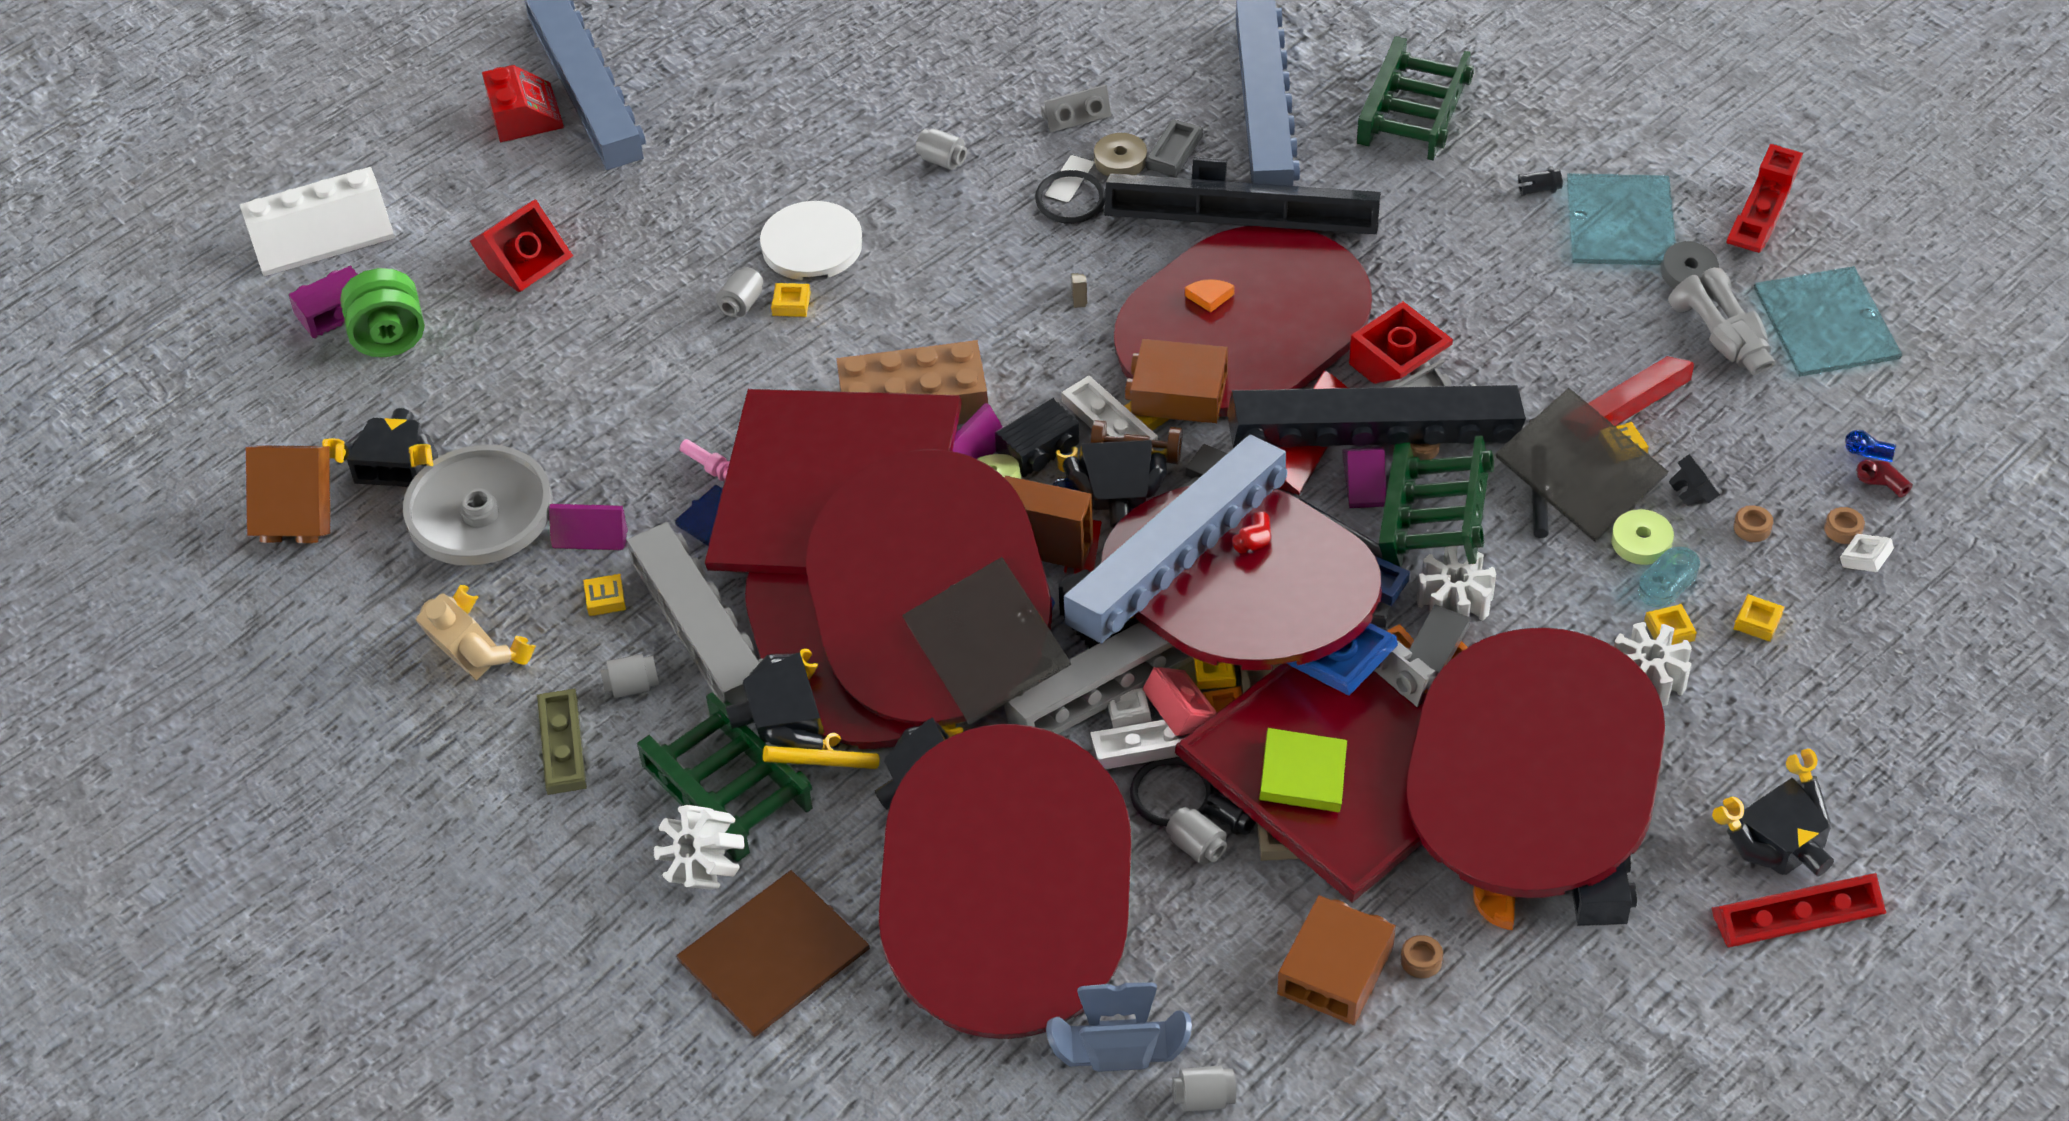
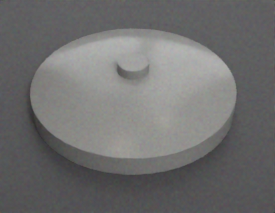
[403,445,553,565]

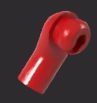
[1232,512,1271,554]

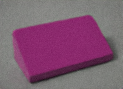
[953,403,1002,459]
[549,504,628,550]

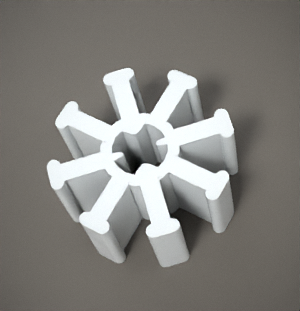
[1417,546,1496,621]
[1614,622,1692,706]
[654,805,744,890]

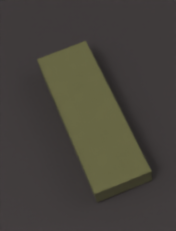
[537,688,587,795]

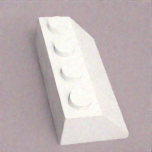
[239,167,395,277]

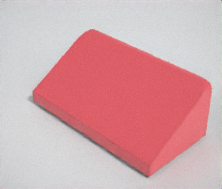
[1143,667,1217,736]

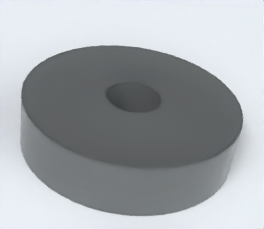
[1660,241,1719,289]

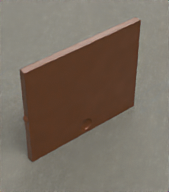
[676,870,870,1038]

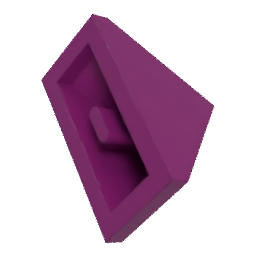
[1342,447,1386,508]

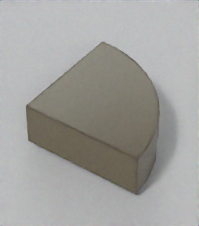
[1071,273,1087,308]

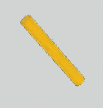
[763,746,880,769]

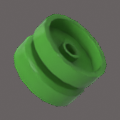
[340,268,425,357]

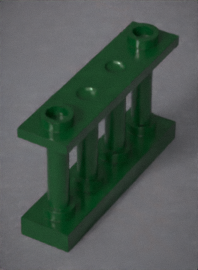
[1357,36,1474,161]
[1378,436,1494,568]
[637,692,813,862]

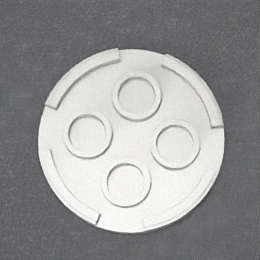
[760,201,862,280]

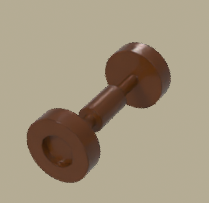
[1090,420,1183,464]

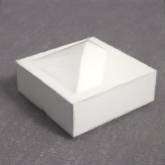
[1840,534,1894,572]
[1108,688,1152,728]

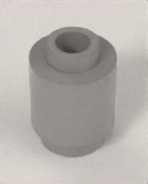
[915,128,967,170]
[716,267,764,317]
[600,653,659,699]
[1166,807,1227,865]
[1172,1065,1236,1112]

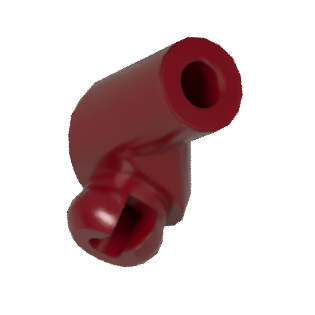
[1856,459,1913,498]

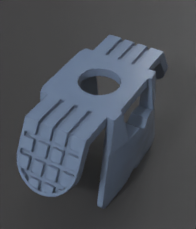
[1046,983,1192,1072]

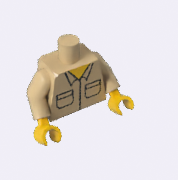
[416,585,536,681]

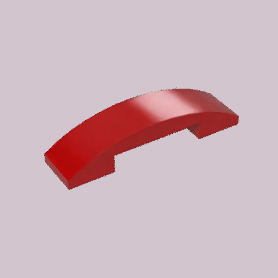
[1726,144,1803,253]

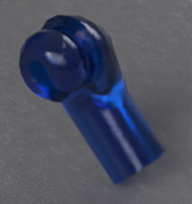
[1845,429,1897,462]

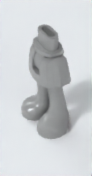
[1668,267,1776,375]

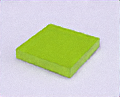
[1259,728,1347,812]

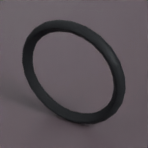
[1035,170,1105,224]
[1130,757,1214,827]

